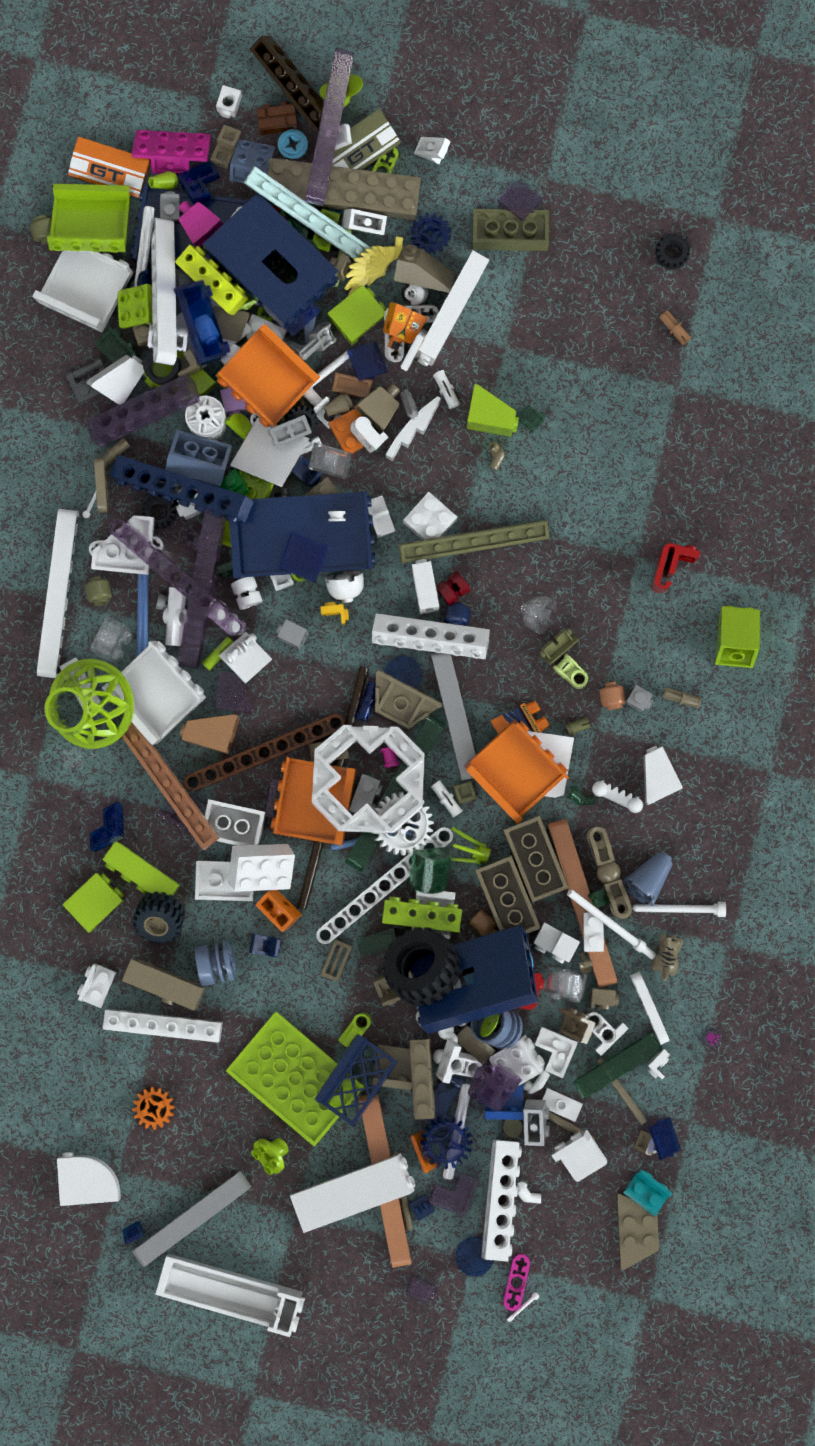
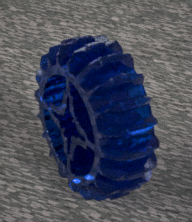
[420,1115,473,1169]

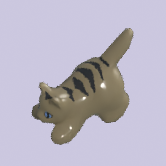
[650,933,683,981]

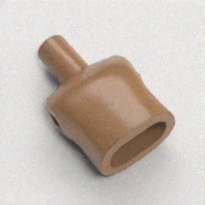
[468,909,498,936]

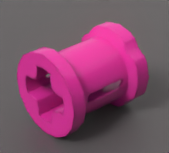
[380,747,401,768]

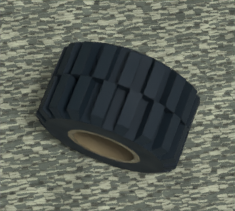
[133,891,185,944]

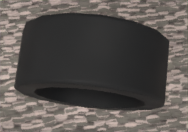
[143,349,181,385]

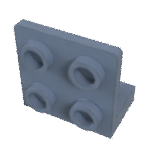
[229,139,275,184]

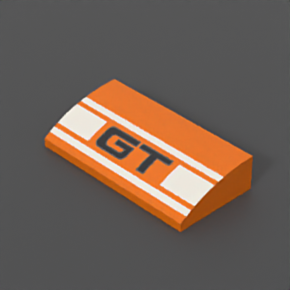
[68,137,151,198]

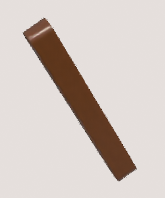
[184,714,344,791]

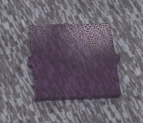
[497,180,543,221]

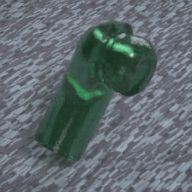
[568,786,594,805]

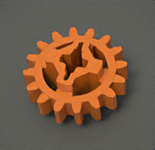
[132,1086,175,1130]

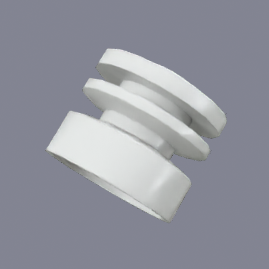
[185,395,227,440]

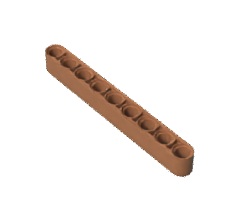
[547,818,617,988]
[359,1092,412,1268]

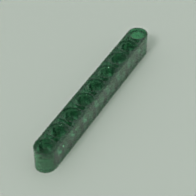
[345,715,446,872]

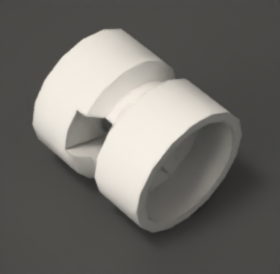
[231,577,263,610]

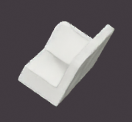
[368,496,395,538]

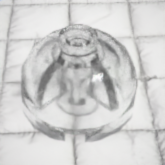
[521,595,557,634]

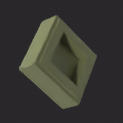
[453,781,477,804]

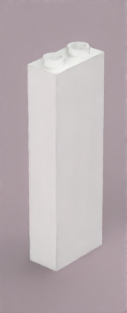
[416,251,489,366]
[290,1153,415,1233]

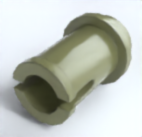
[564,717,590,736]

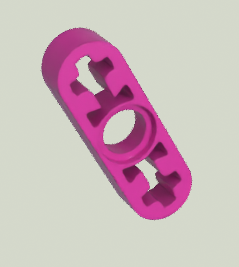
[503,1253,530,1311]

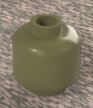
[29,215,52,245]
[85,576,112,606]

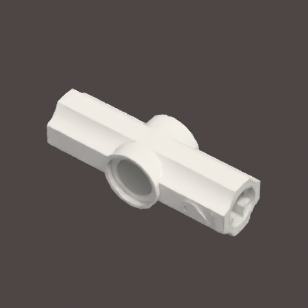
[163,587,189,646]

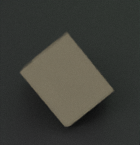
[172,349,201,381]

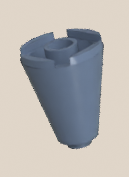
[622,852,673,906]

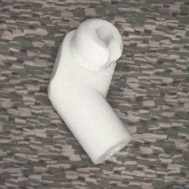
[523,1070,550,1094]

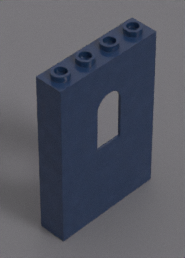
[203,193,339,329]
[411,925,538,1034]

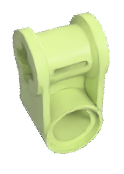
[552,654,588,689]

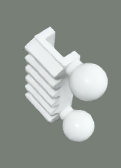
[592,780,643,813]

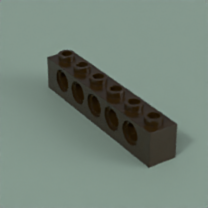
[249,36,340,136]

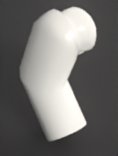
[517,1182,541,1204]

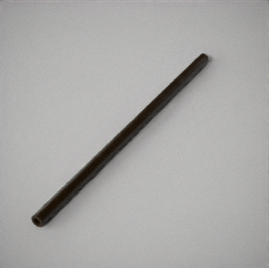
[297,666,369,910]

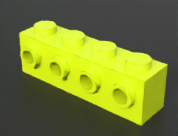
[175,245,249,316]

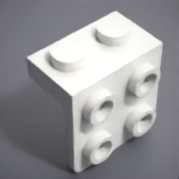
[489,1034,545,1090]
[551,1130,607,1182]

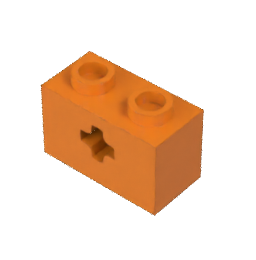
[256,890,302,932]

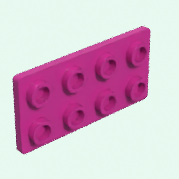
[132,130,211,176]

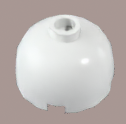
[325,570,364,603]

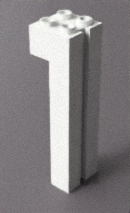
[155,1253,305,1337]

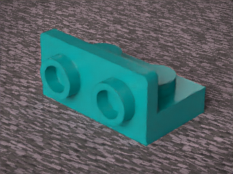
[623,1170,672,1216]

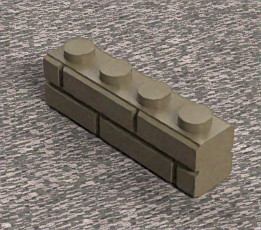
[409,1039,436,1120]

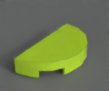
[225,413,252,440]

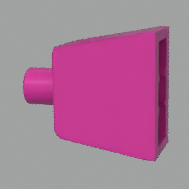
[179,201,223,247]

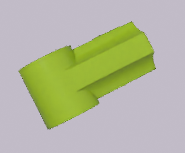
[338,1012,372,1048]

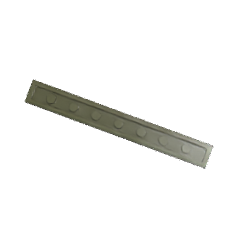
[398,519,549,563]

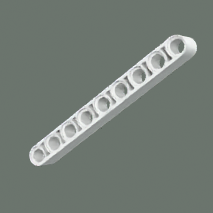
[151,218,177,365]
[37,509,79,678]
[316,827,453,944]

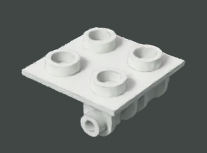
[219,632,272,684]

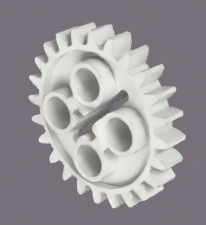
[372,792,434,855]

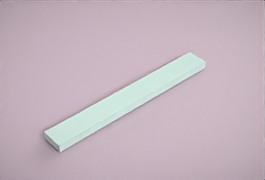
[243,166,372,259]

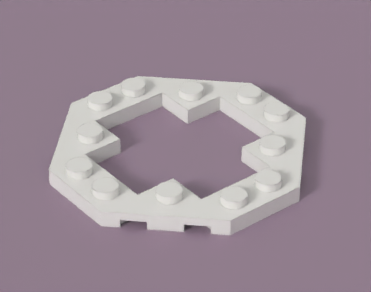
[312,725,424,833]

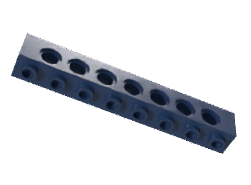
[110,455,253,524]

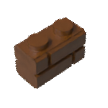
[257,102,298,135]

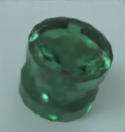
[587,889,610,908]

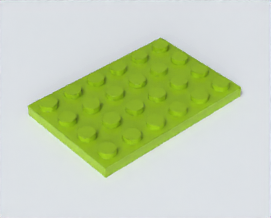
[226,1011,365,1147]

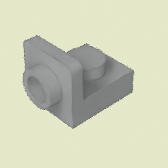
[160,191,179,222]

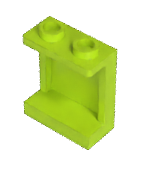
[328,285,387,346]
[62,873,125,933]

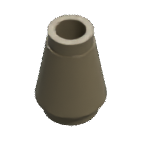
[324,393,353,417]

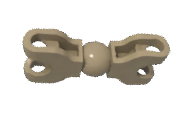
[586,827,632,919]

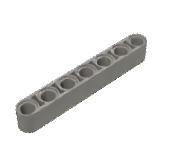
[431,652,476,781]
[132,1171,252,1267]

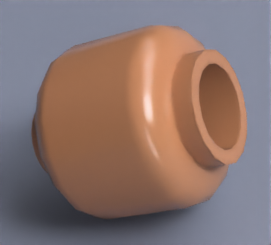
[599,682,626,710]

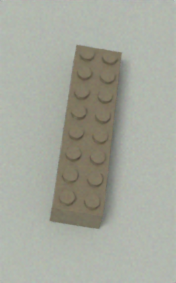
[266,158,421,221]

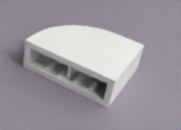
[57,1152,121,1206]

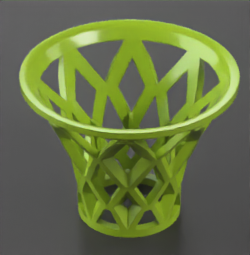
[45,659,134,749]

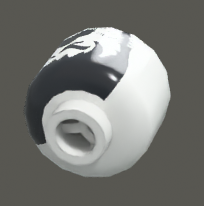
[401,284,428,306]

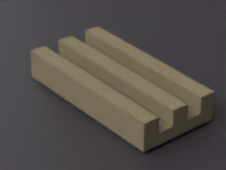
[320,939,353,982]

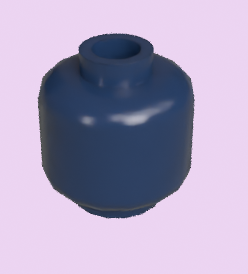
[444,602,471,626]

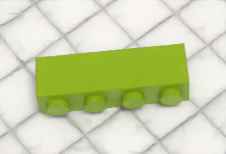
[102,841,180,895]

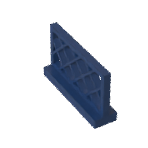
[314,1034,398,1127]

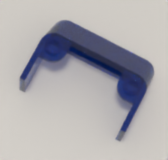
[173,280,231,367]

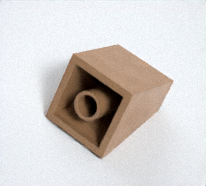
[180,714,240,755]

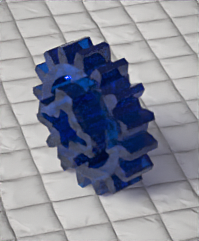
[411,213,451,255]

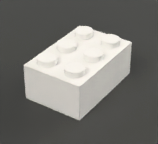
[205,799,266,846]
[228,844,295,892]

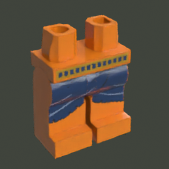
[491,701,549,734]

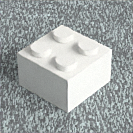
[403,492,457,540]

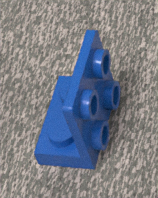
[484,1078,524,1120]

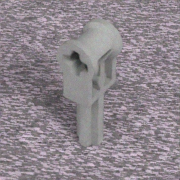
[297,322,337,360]

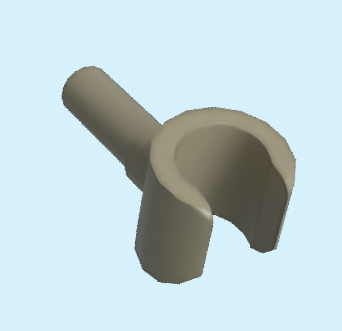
[579,951,593,973]

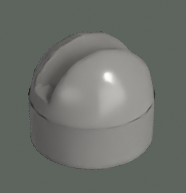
[156,594,168,610]

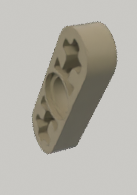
[94,457,109,513]

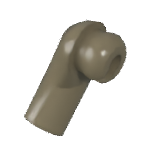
[489,441,505,471]

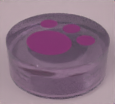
[702,1029,722,1048]

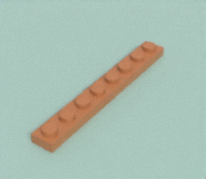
[122,722,220,850]

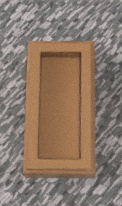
[331,373,373,398]

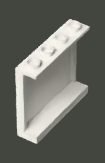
[32,251,133,332]
[102,641,206,745]

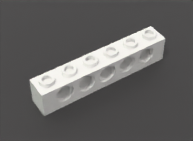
[372,613,490,659]
[103,1009,223,1042]
[481,1139,522,1261]

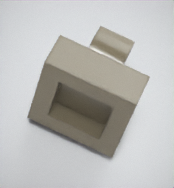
[329,254,351,281]
[634,1130,660,1156]

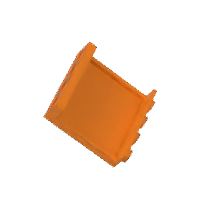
[215,323,320,428]
[464,719,569,824]
[271,757,356,846]

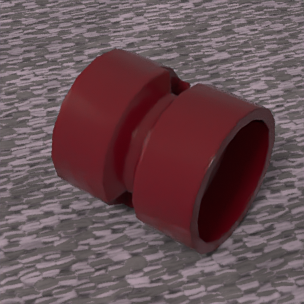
[436,571,471,606]

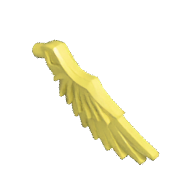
[344,236,403,296]

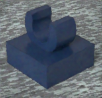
[409,1194,435,1221]

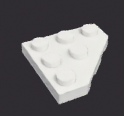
[91,515,154,575]

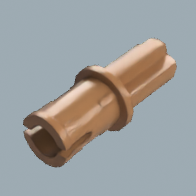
[660,311,692,346]

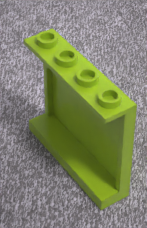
[47,184,131,253]

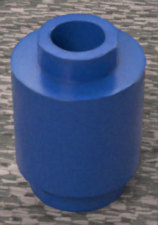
[194,315,220,345]

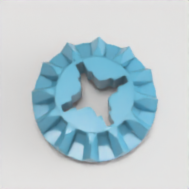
[278,129,308,160]

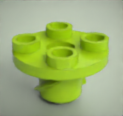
[251,1138,288,1175]

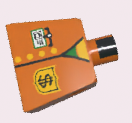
[383,302,428,351]

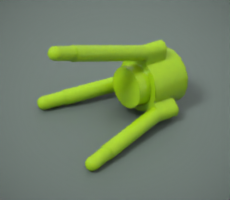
[451,827,491,865]

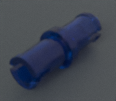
[356,681,376,722]

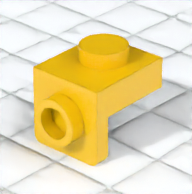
[321,602,349,625]

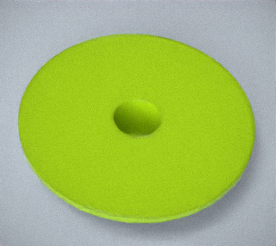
[480,1014,499,1037]

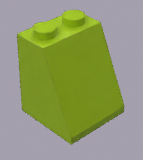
[467,384,519,437]
[715,605,760,668]

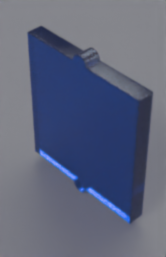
[347,342,388,381]
[648,1117,681,1160]

